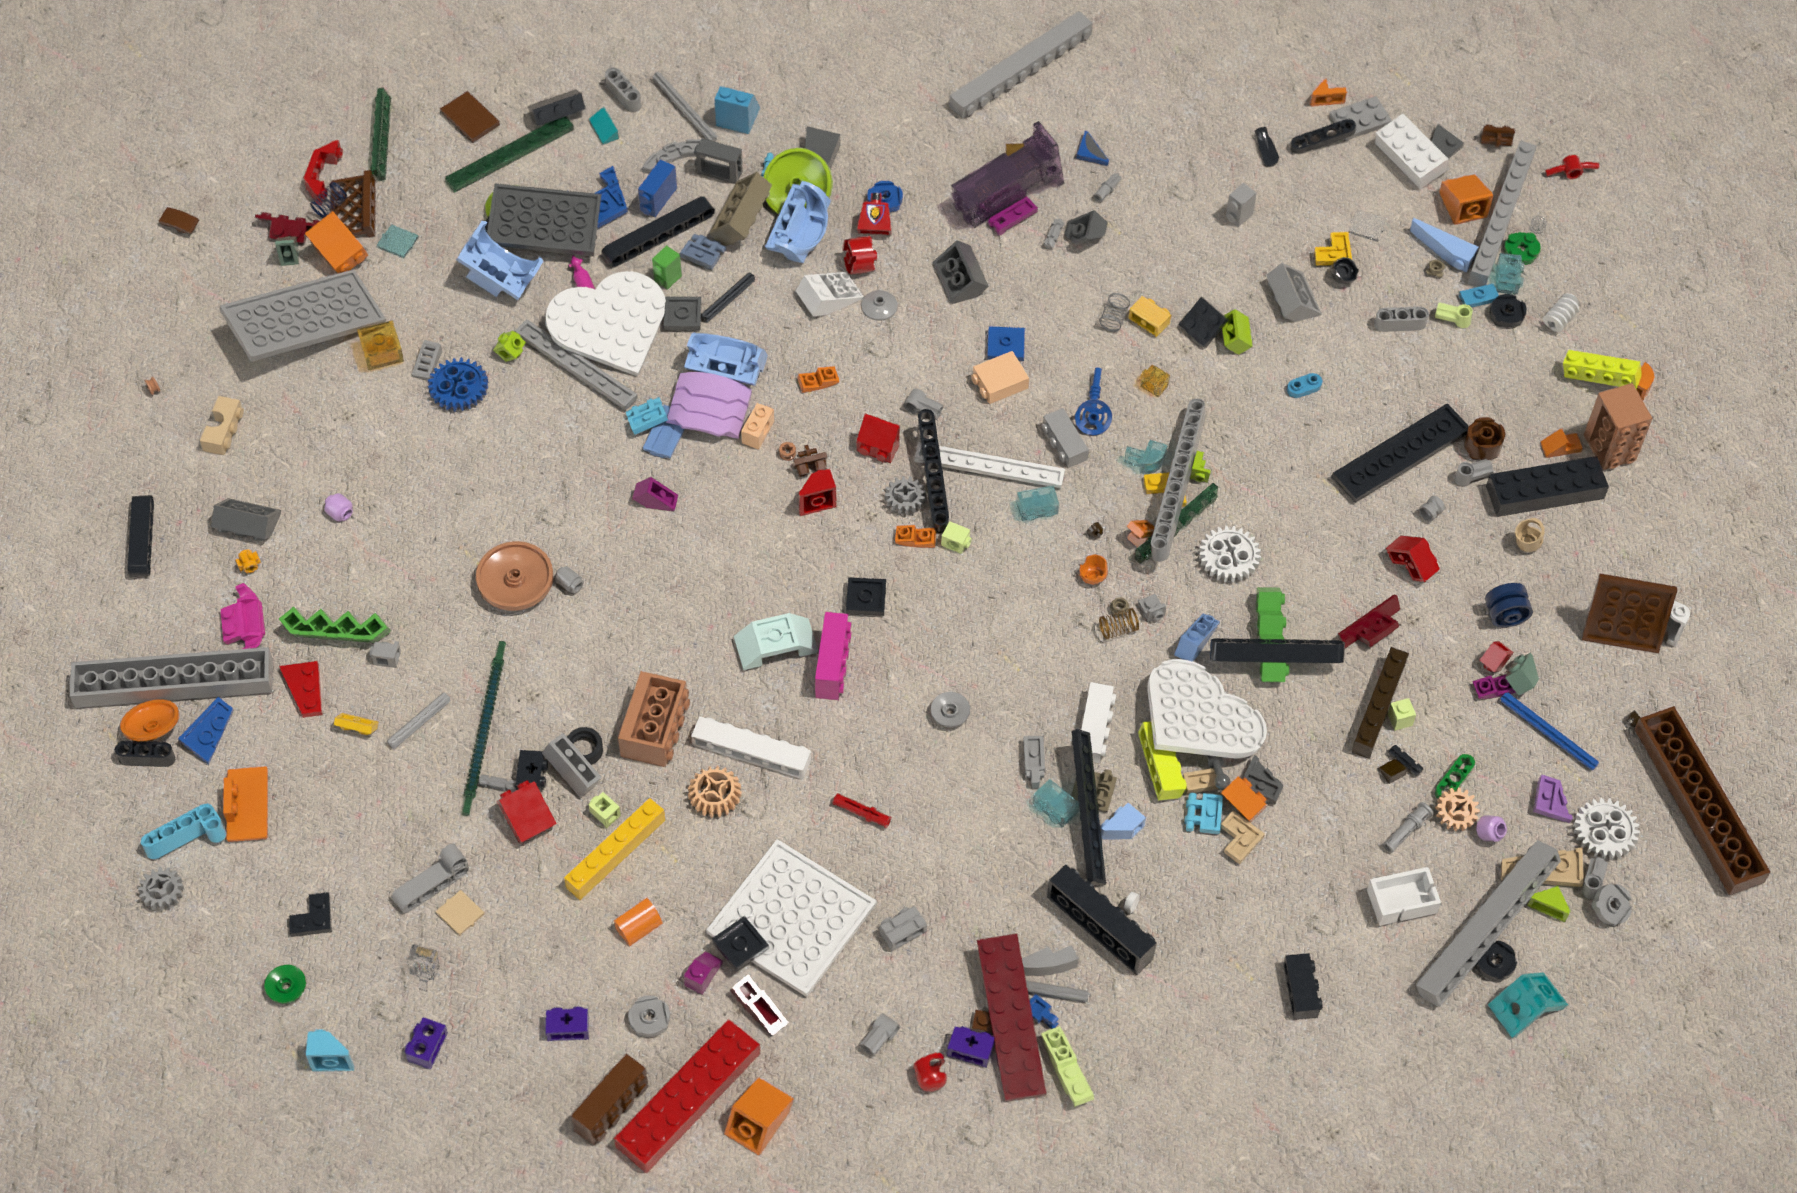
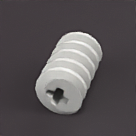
[1543,293,1579,332]

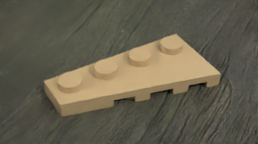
[1501,847,1584,887]

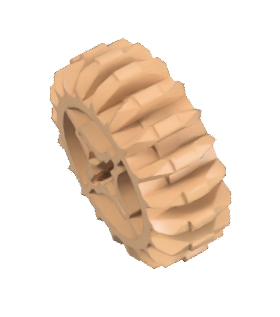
[688,765,742,818]

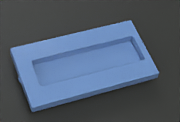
[643,405,685,459]

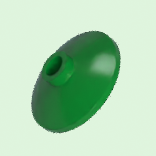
[264,965,306,1004]

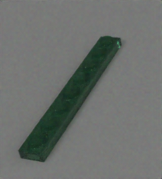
[445,116,574,193]

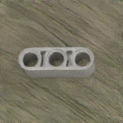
[605,68,641,112]
[1374,306,1429,332]

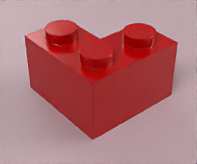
[1385,535,1440,582]

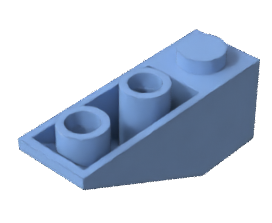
[1174,613,1220,662]

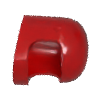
[913,1053,947,1092]

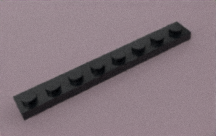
[1071,729,1107,887]

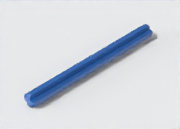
[1500,693,1599,770]

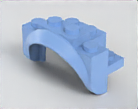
[765,181,831,263]
[684,332,768,386]

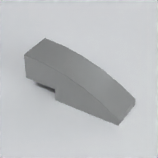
[1022,945,1079,976]

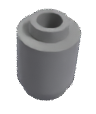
[555,566,584,593]

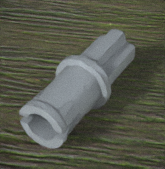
[1093,173,1121,202]

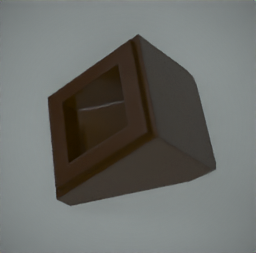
[1378,759,1407,784]

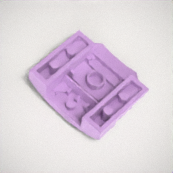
[666,372,752,439]

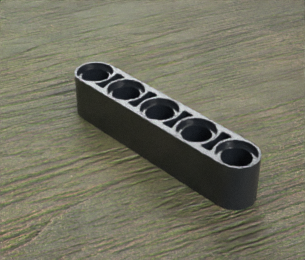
[128,495,154,577]

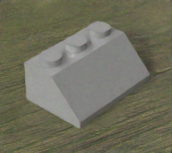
[1266,263,1322,322]

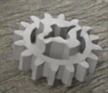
[885,476,926,515]
[138,867,184,911]

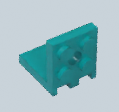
[1488,972,1568,1038]

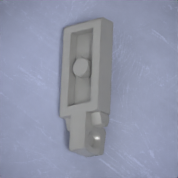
[1023,736,1045,788]

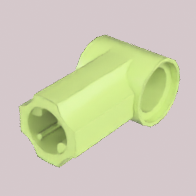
[1435,302,1473,328]

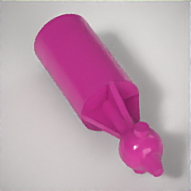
[569,255,596,290]

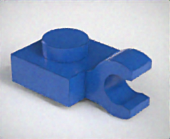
[1030,994,1059,1029]

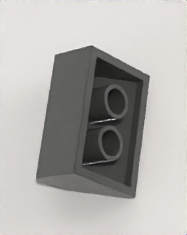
[932,240,989,304]
[211,498,281,541]

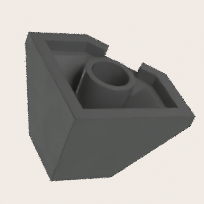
[1064,210,1108,245]

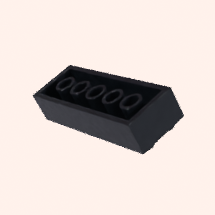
[1486,456,1609,517]
[1047,864,1156,975]

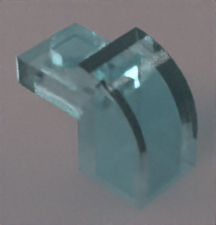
[1124,440,1167,474]

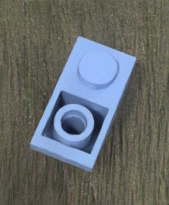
[1100,803,1146,839]

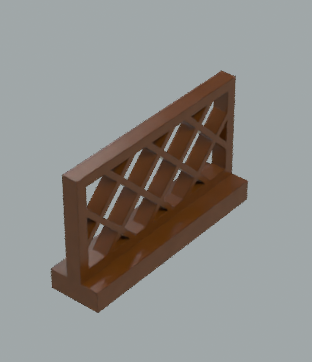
[331,170,376,238]

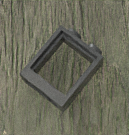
[694,138,743,184]

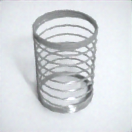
[1099,293,1130,332]

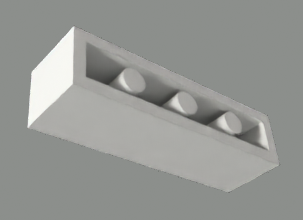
[1081,682,1116,763]

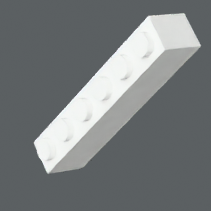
[691,716,811,780]

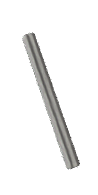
[652,72,717,142]

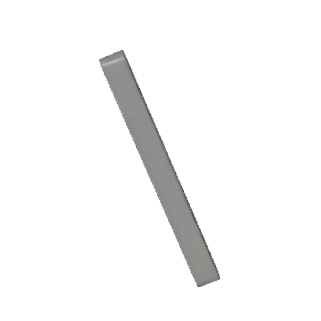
[1151,398,1206,562]

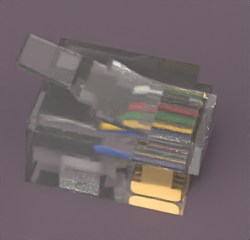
[407,944,440,991]

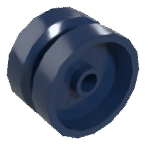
[1485,583,1533,628]

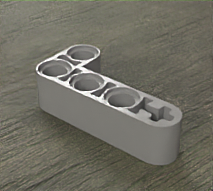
[391,843,469,913]

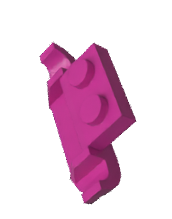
[220,583,265,649]

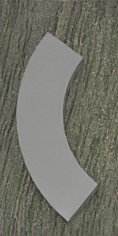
[642,139,701,173]

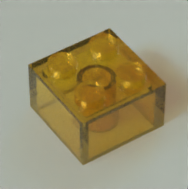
[357,320,404,371]

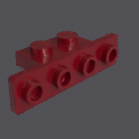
[255,212,320,244]
[1338,594,1400,648]

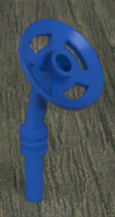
[1075,367,1112,435]

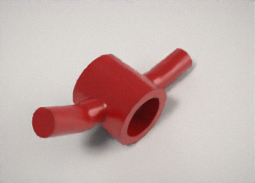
[1545,155,1600,179]

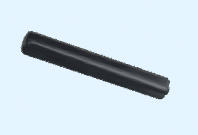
[701,272,755,322]

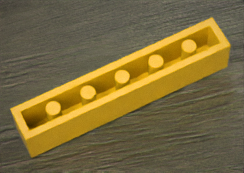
[564,798,666,900]

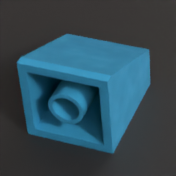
[714,86,760,134]

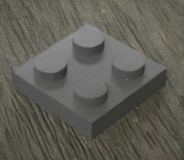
[664,297,702,330]

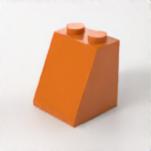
[1439,174,1493,225]
[305,211,369,274]
[724,1077,794,1156]

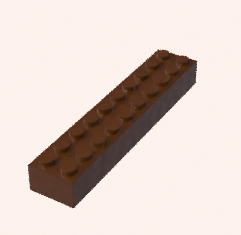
[1634,706,1771,896]

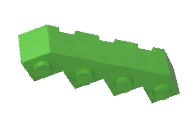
[1256,587,1289,682]
[279,607,391,643]

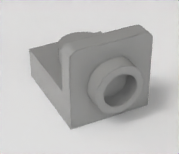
[1138,594,1166,622]

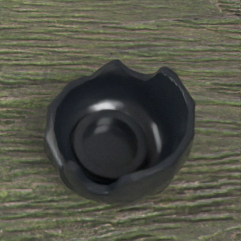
[1331,257,1359,285]

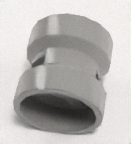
[1419,496,1445,522]

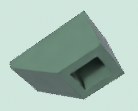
[1505,652,1539,696]

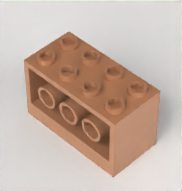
[1584,383,1653,470]
[618,671,690,767]

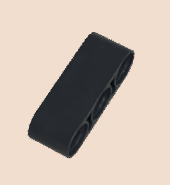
[115,741,176,767]

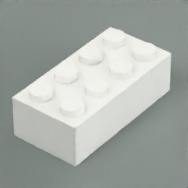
[1376,114,1448,189]

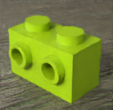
[1222,309,1253,355]

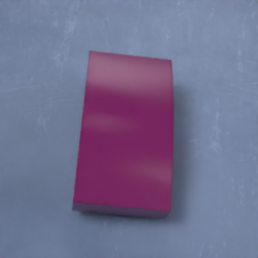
[1473,674,1516,699]

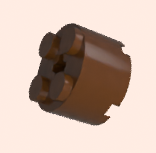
[1464,417,1505,460]

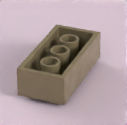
[709,172,772,247]

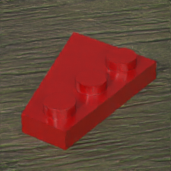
[279,661,323,718]

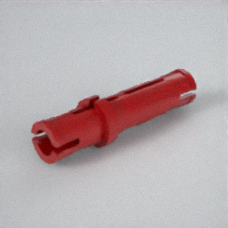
[833,793,892,828]

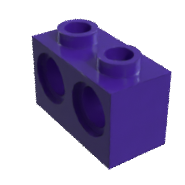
[405,1017,448,1070]

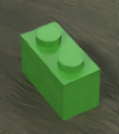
[652,245,682,290]

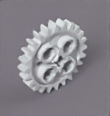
[1199,526,1261,583]
[1573,798,1640,860]

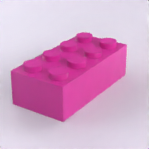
[815,612,852,701]

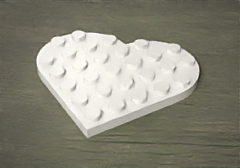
[545,271,666,377]
[1147,659,1267,759]

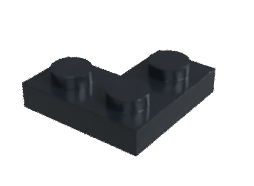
[289,892,332,937]

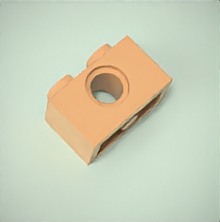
[741,403,774,450]

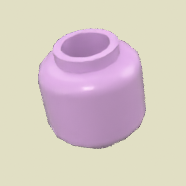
[325,493,353,521]
[1476,815,1507,842]

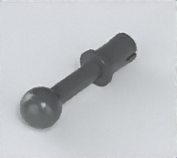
[1207,755,1230,790]

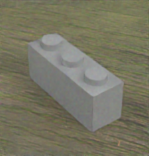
[1041,408,1089,468]
[542,733,602,798]

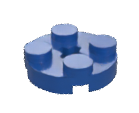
[867,180,903,212]

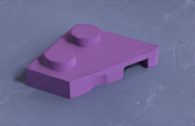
[1533,774,1573,823]

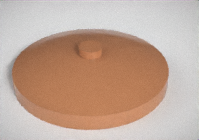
[476,541,553,611]

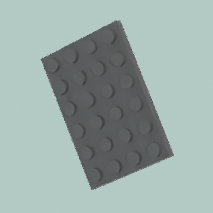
[487,183,601,256]

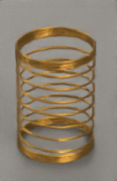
[1099,608,1139,640]

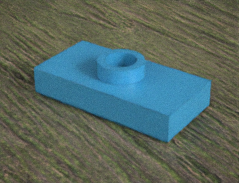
[1459,284,1499,308]

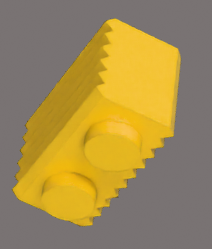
[1128,296,1171,337]

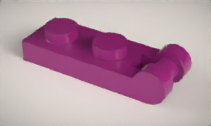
[987,197,1038,236]

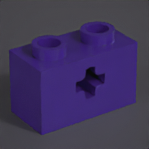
[546,1007,589,1041]
[947,1026,995,1068]

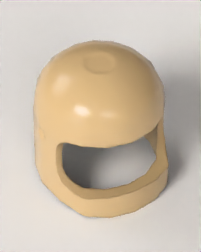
[1515,518,1545,552]

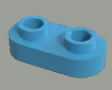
[1287,373,1323,398]

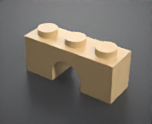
[200,396,244,455]

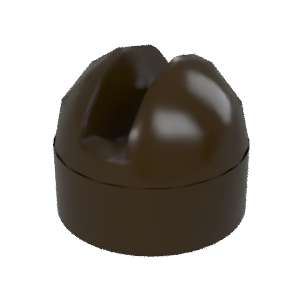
[1087,522,1103,538]
[1627,710,1641,727]

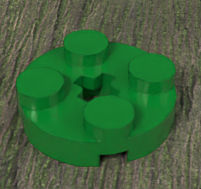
[1504,232,1541,265]

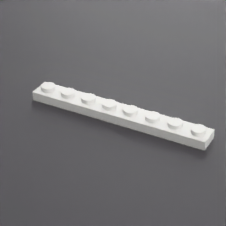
[915,442,1065,488]

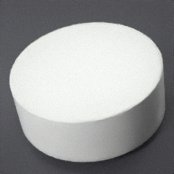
[1124,892,1140,913]

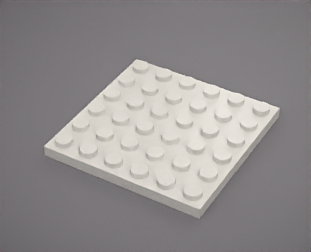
[706,839,877,997]

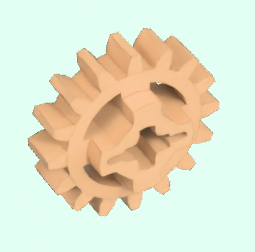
[1435,787,1480,831]

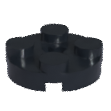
[1490,294,1527,327]
[1475,940,1517,983]

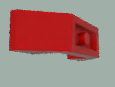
[303,140,343,206]

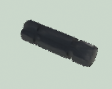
[1388,745,1423,776]

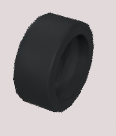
[567,727,603,765]

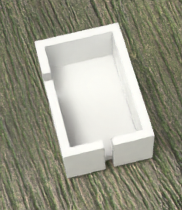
[1367,867,1441,926]

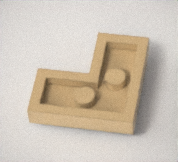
[1220,811,1265,864]

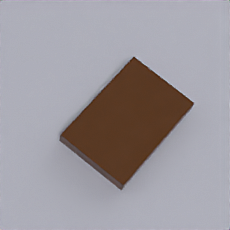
[440,91,500,143]

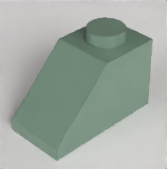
[275,236,299,266]

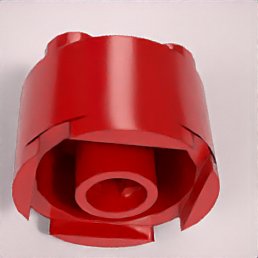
[843,236,877,275]

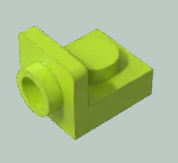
[1190,451,1211,483]

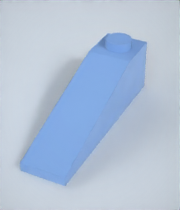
[1410,218,1478,273]

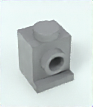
[370,641,401,668]

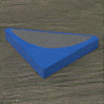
[1077,131,1109,166]

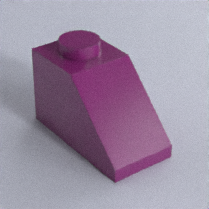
[632,477,678,511]
[684,951,723,995]

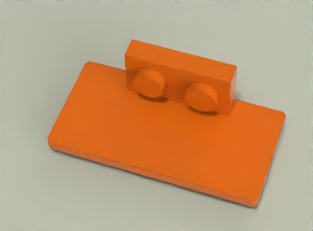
[223,766,268,842]

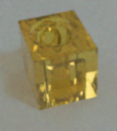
[1140,365,1170,398]

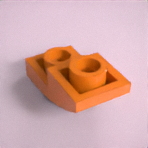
[797,366,840,393]
[895,525,936,548]

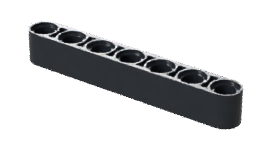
[601,196,715,267]
[918,409,949,533]
[1210,638,1345,663]

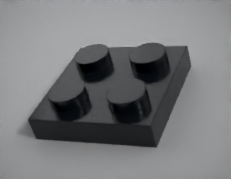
[1178,296,1229,348]
[846,577,886,616]
[712,916,769,972]

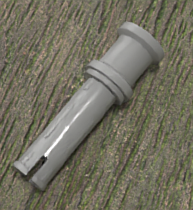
[1383,802,1434,853]

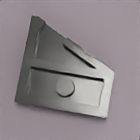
[1432,124,1464,159]
[1243,755,1284,805]

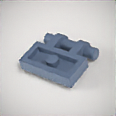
[680,234,726,270]

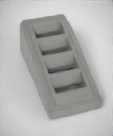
[412,340,442,380]

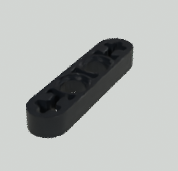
[1291,119,1356,154]

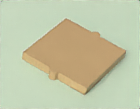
[436,890,485,936]

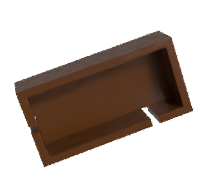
[571,1053,648,1146]

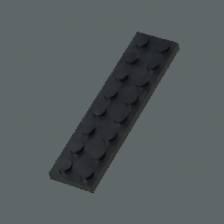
[1332,403,1469,503]

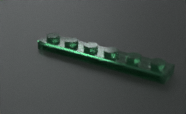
[370,87,391,181]
[1135,483,1218,564]

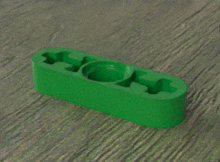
[1435,754,1475,799]

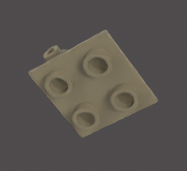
[1069,769,1117,812]

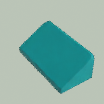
[589,107,619,145]

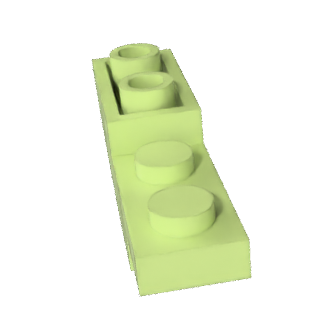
[1041,1026,1094,1106]

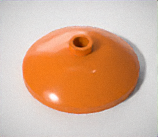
[120,699,180,742]

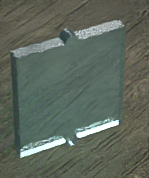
[376,224,419,258]

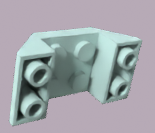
[734,613,818,670]

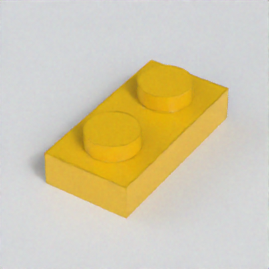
[334,713,379,735]

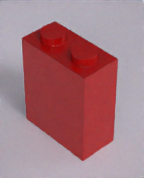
[497,780,557,843]

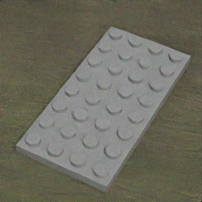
[220,269,386,362]

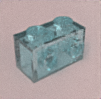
[1496,253,1524,295]

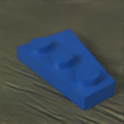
[178,697,234,765]

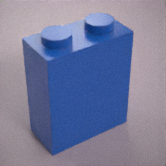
[638,159,677,218]

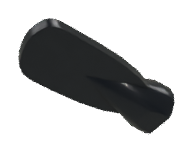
[1255,127,1279,167]

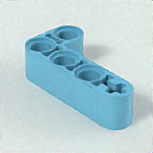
[141,804,227,859]

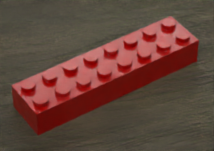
[614,1019,761,1174]

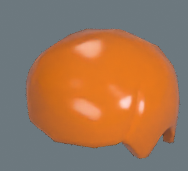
[1079,554,1108,585]

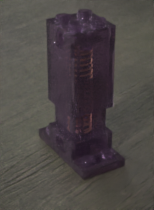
[951,121,1065,228]

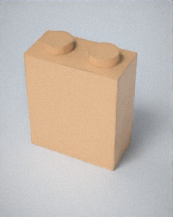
[971,351,1029,404]

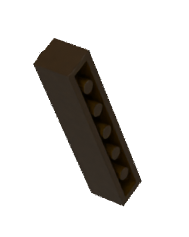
[1351,647,1409,759]

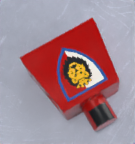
[857,193,892,235]

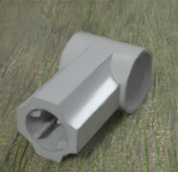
[903,389,943,420]
[1454,459,1494,487]
[1582,857,1608,900]
[860,1013,900,1056]

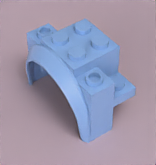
[456,221,543,300]

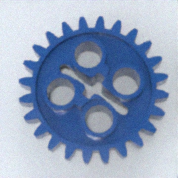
[428,357,488,411]

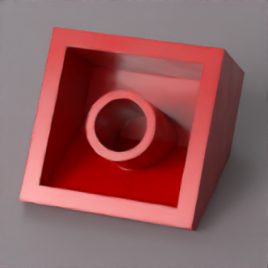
[856,413,900,463]
[799,469,837,516]

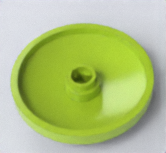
[763,148,833,214]

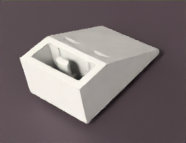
[796,272,864,316]

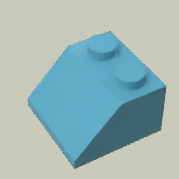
[306,1029,354,1072]

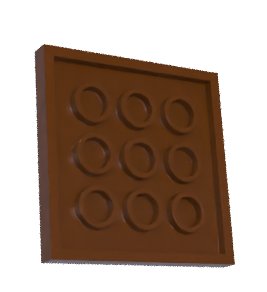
[1582,573,1677,653]

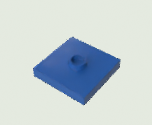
[987,326,1025,361]

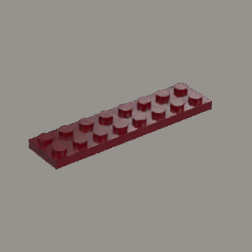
[977,933,1047,1102]

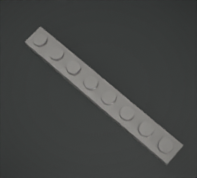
[515,319,637,410]

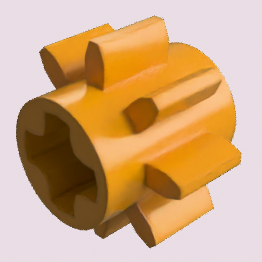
[235,549,261,573]

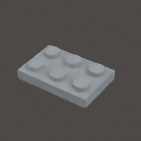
[1329,96,1392,141]

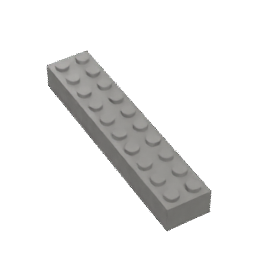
[70,647,273,708]

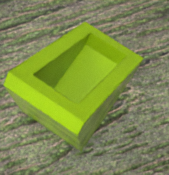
[1527,886,1571,922]

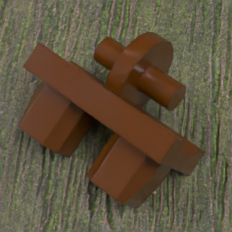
[1481,124,1515,148]
[792,444,827,477]

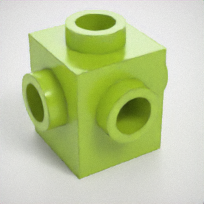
[493,331,526,362]

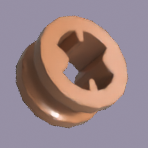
[144,376,160,395]
[779,442,796,461]

